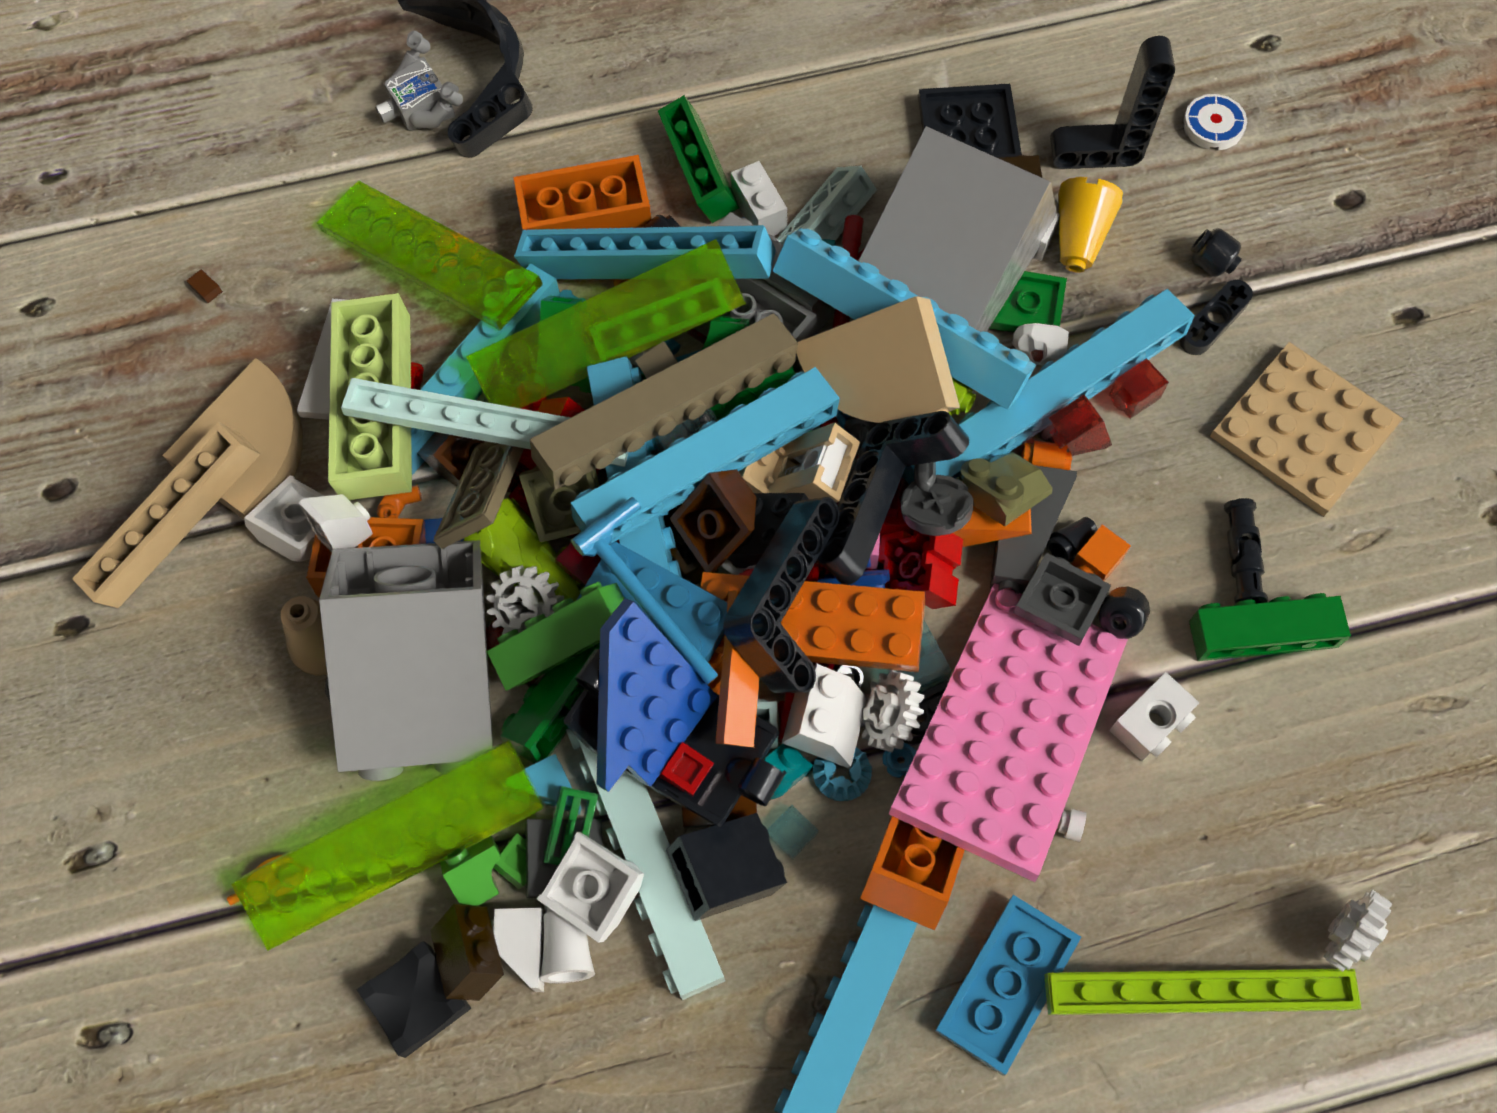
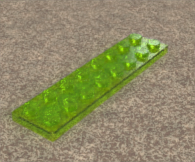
[317,180,543,331]
[466,239,746,408]
[231,739,544,951]

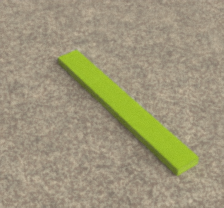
[1044,969,1362,1015]

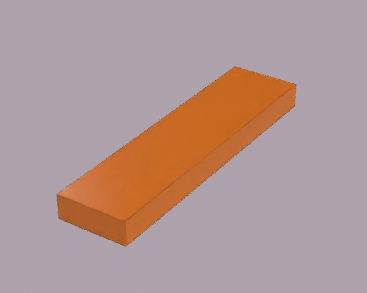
[716,590,759,747]

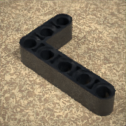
[1050,35,1175,169]
[818,411,970,585]
[723,497,840,693]

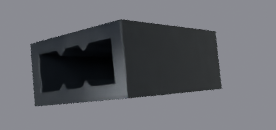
[666,813,787,921]

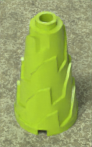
[463,497,582,604]

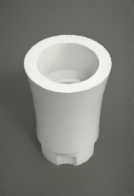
[540,905,595,983]

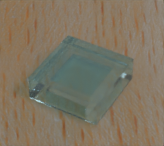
[767,805,819,860]

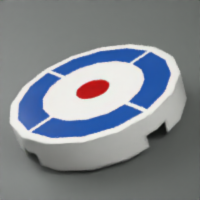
[1183,94,1247,150]

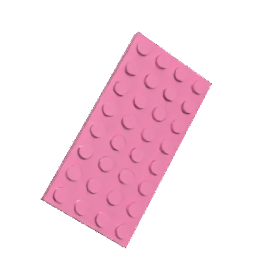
[889,584,1128,882]

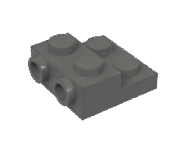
[1013,553,1111,646]

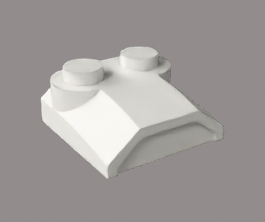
[244,475,324,562]
[537,832,644,943]

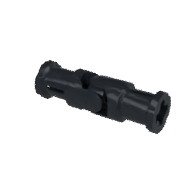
[1224,498,1268,604]

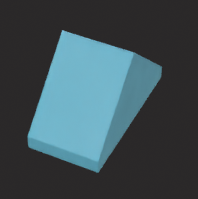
[505,754,582,815]

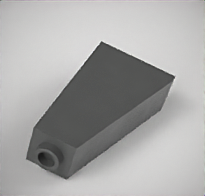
[990,465,1077,594]

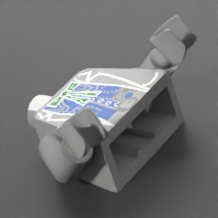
[375,30,463,131]

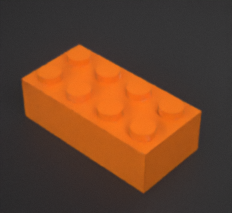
[513,155,652,230]
[860,816,965,930]

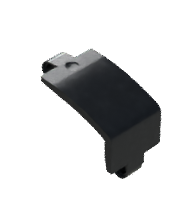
[563,649,786,827]

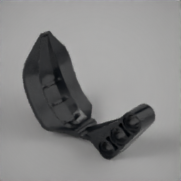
[398,0,533,158]

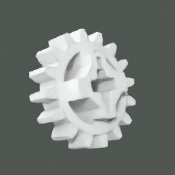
[486,565,565,635]
[861,670,924,752]
[1324,890,1392,972]

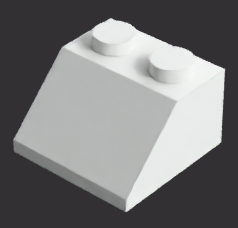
[782,664,867,768]

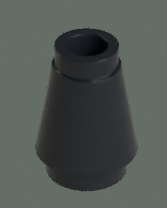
[1047,517,1098,562]

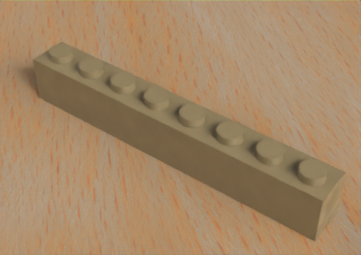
[530,313,798,491]

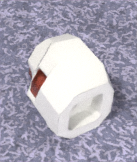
[1012,323,1069,366]

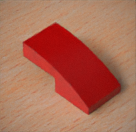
[658,742,714,796]

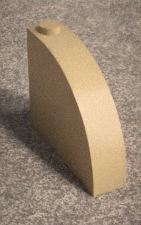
[796,296,960,423]
[162,358,303,520]

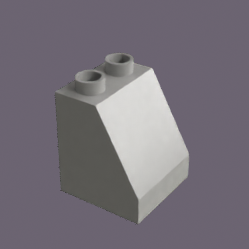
[859,126,1057,332]
[319,540,493,781]

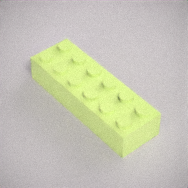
[328,293,412,500]

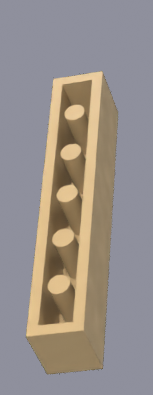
[72,422,261,608]

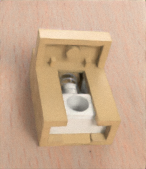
[738,423,860,502]

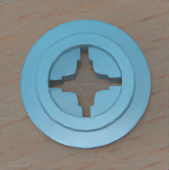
[813,747,872,801]

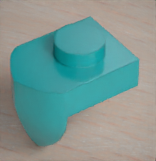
[764,744,813,800]

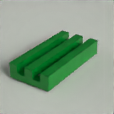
[542,786,598,865]

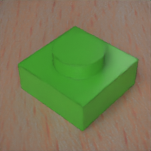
[493,833,526,889]

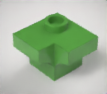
[439,835,502,906]

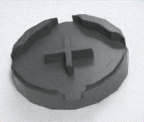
[900,475,973,536]

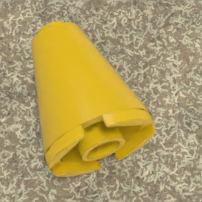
[1058,177,1123,273]

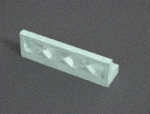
[777,165,877,245]

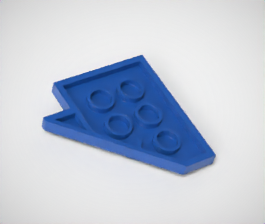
[596,599,717,792]

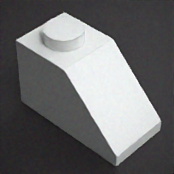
[298,494,373,552]
[490,908,545,992]

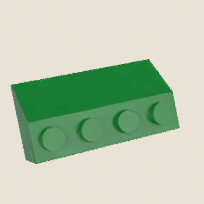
[500,643,600,764]

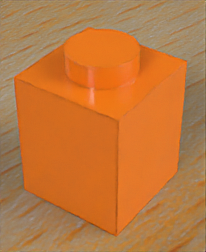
[1072,524,1131,581]

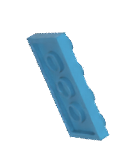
[577,541,728,667]
[935,895,1081,1076]

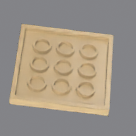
[1210,342,1403,517]

